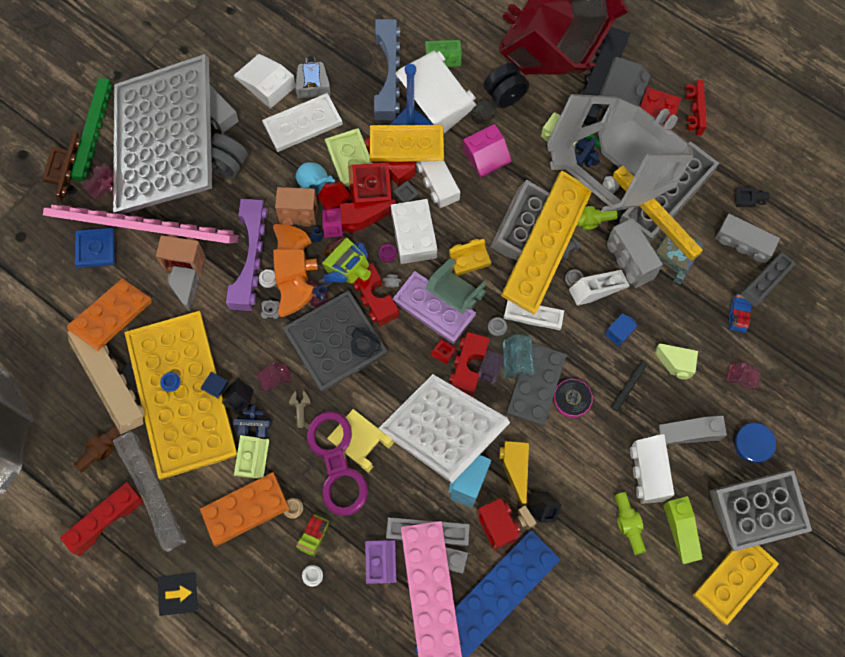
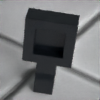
[735,187,769,207]

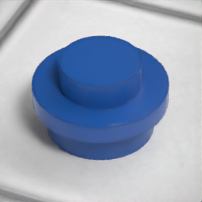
[160,372,181,392]

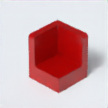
[317,182,350,210]

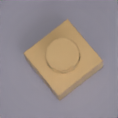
[516,506,536,530]

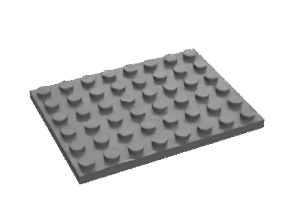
[113,54,212,214]

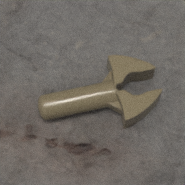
[289,391,311,428]

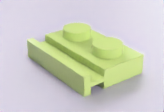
[234,435,269,479]

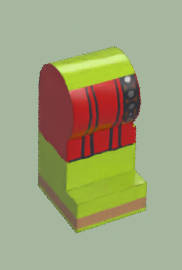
[296,514,329,557]

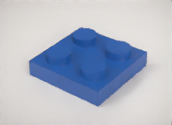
[75,228,115,268]

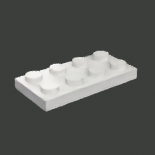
[262,93,343,152]

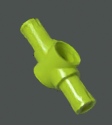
[577,206,618,230]
[614,492,646,555]

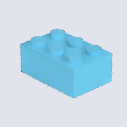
[448,455,491,508]

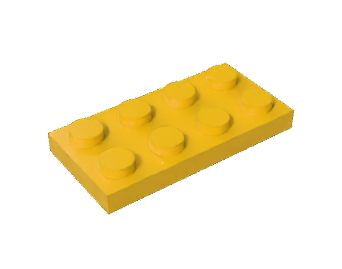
[370,125,444,162]
[693,545,779,625]

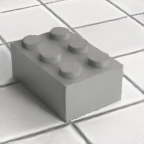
[607,218,663,288]

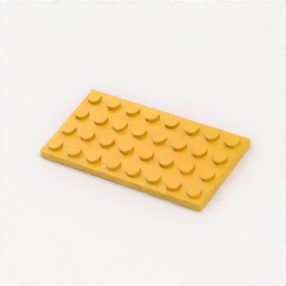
[124,311,237,480]

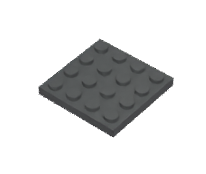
[283,290,388,393]

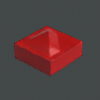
[430,339,457,365]

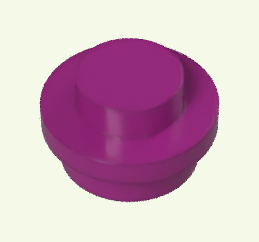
[378,244,397,262]

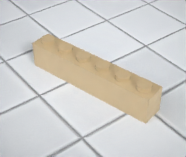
[67,331,145,434]

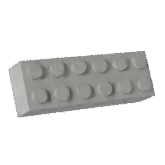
[618,141,719,243]

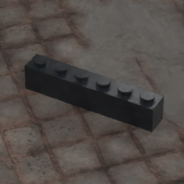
[580,27,630,125]

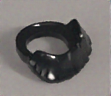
[351,327,381,357]

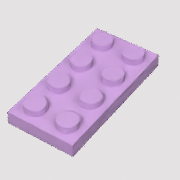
[393,271,476,344]

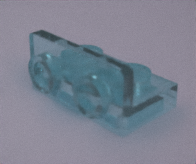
[503,334,534,378]

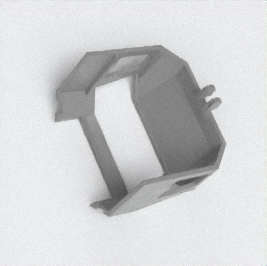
[547,94,694,212]

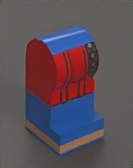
[729,294,752,333]

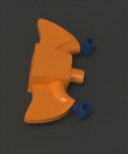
[273,224,328,317]

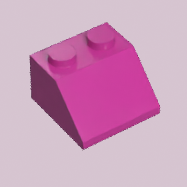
[462,124,512,178]

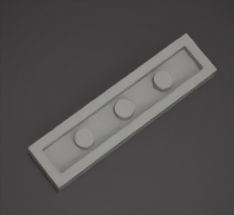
[386,518,470,546]

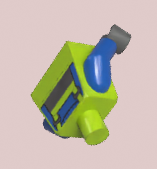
[318,238,371,287]

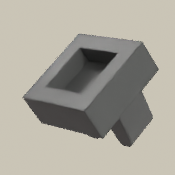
[393,181,419,203]

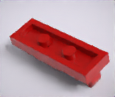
[685,80,707,136]

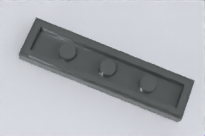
[741,252,796,307]

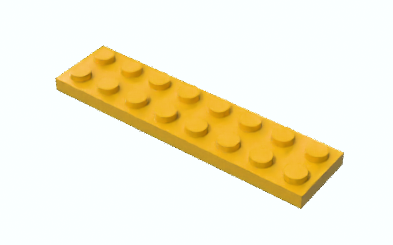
[501,171,592,315]

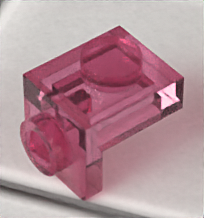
[256,363,291,391]
[727,363,761,390]

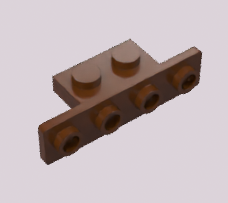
[42,130,81,202]

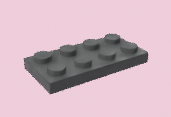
[506,342,567,427]

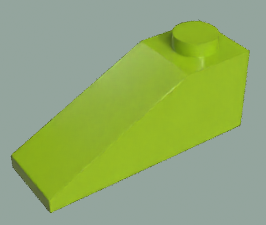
[663,496,702,565]

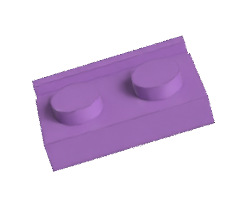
[365,540,396,584]

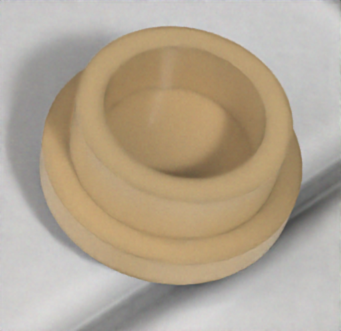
[284,498,303,519]

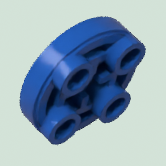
[735,423,776,463]

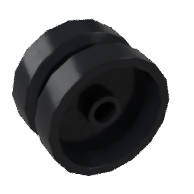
[483,62,530,108]

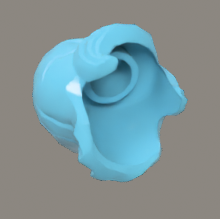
[296,162,335,195]

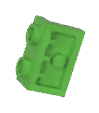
[425,40,461,67]

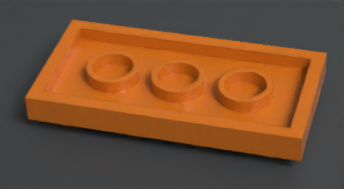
[67,278,152,351]
[200,472,290,546]

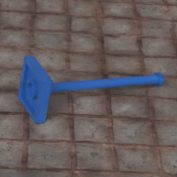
[390,64,434,125]

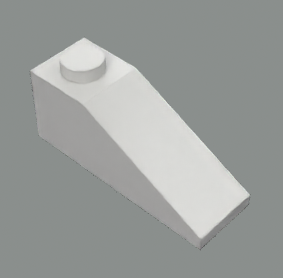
[569,270,630,306]

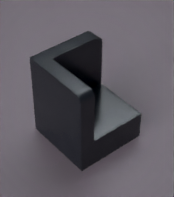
[222,378,253,414]
[527,492,562,523]

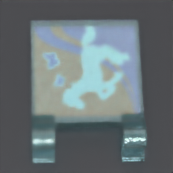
[655,235,704,285]

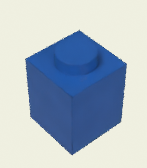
[605,313,638,347]

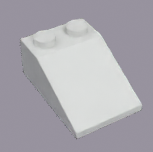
[234,54,296,109]

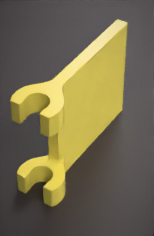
[327,409,394,473]

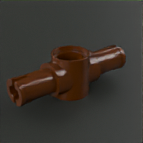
[73,425,122,473]

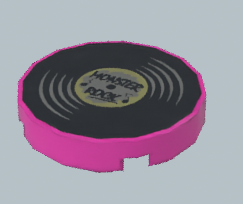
[553,379,593,418]

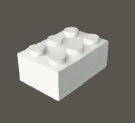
[391,199,438,264]

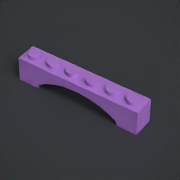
[226,199,268,311]

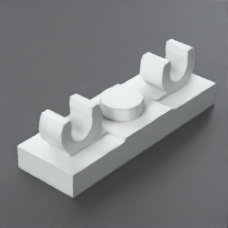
[504,300,564,330]

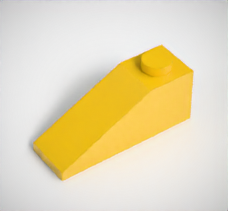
[499,441,529,506]

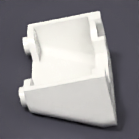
[396,51,477,133]

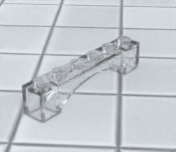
[112,431,186,552]

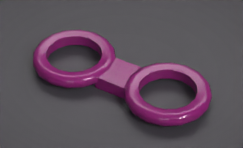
[307,411,368,516]

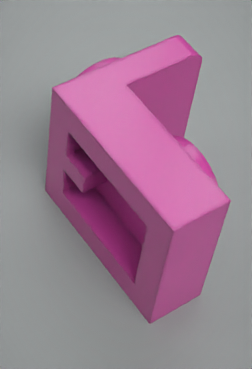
[322,208,343,238]

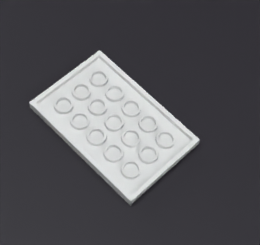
[378,374,510,483]

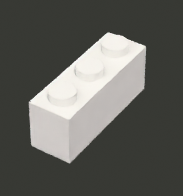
[415,161,460,208]

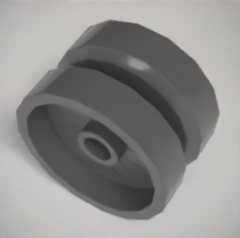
[211,133,248,179]

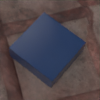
[200,372,229,399]

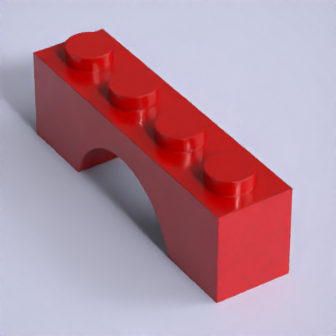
[60,482,145,556]

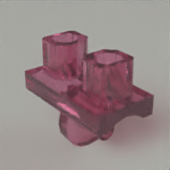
[81,163,114,201]

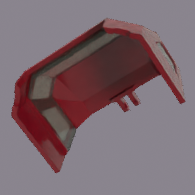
[499,0,628,75]

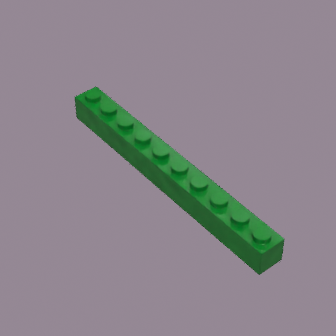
[71,78,113,182]

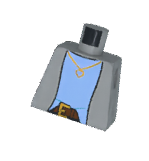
[296,56,331,98]

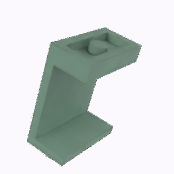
[426,258,487,314]

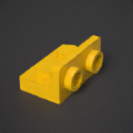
[449,239,491,276]

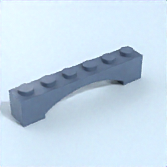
[374,19,400,120]

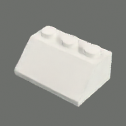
[630,434,674,504]

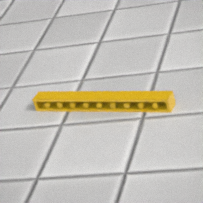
[613,166,703,261]

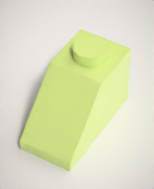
[655,344,698,379]

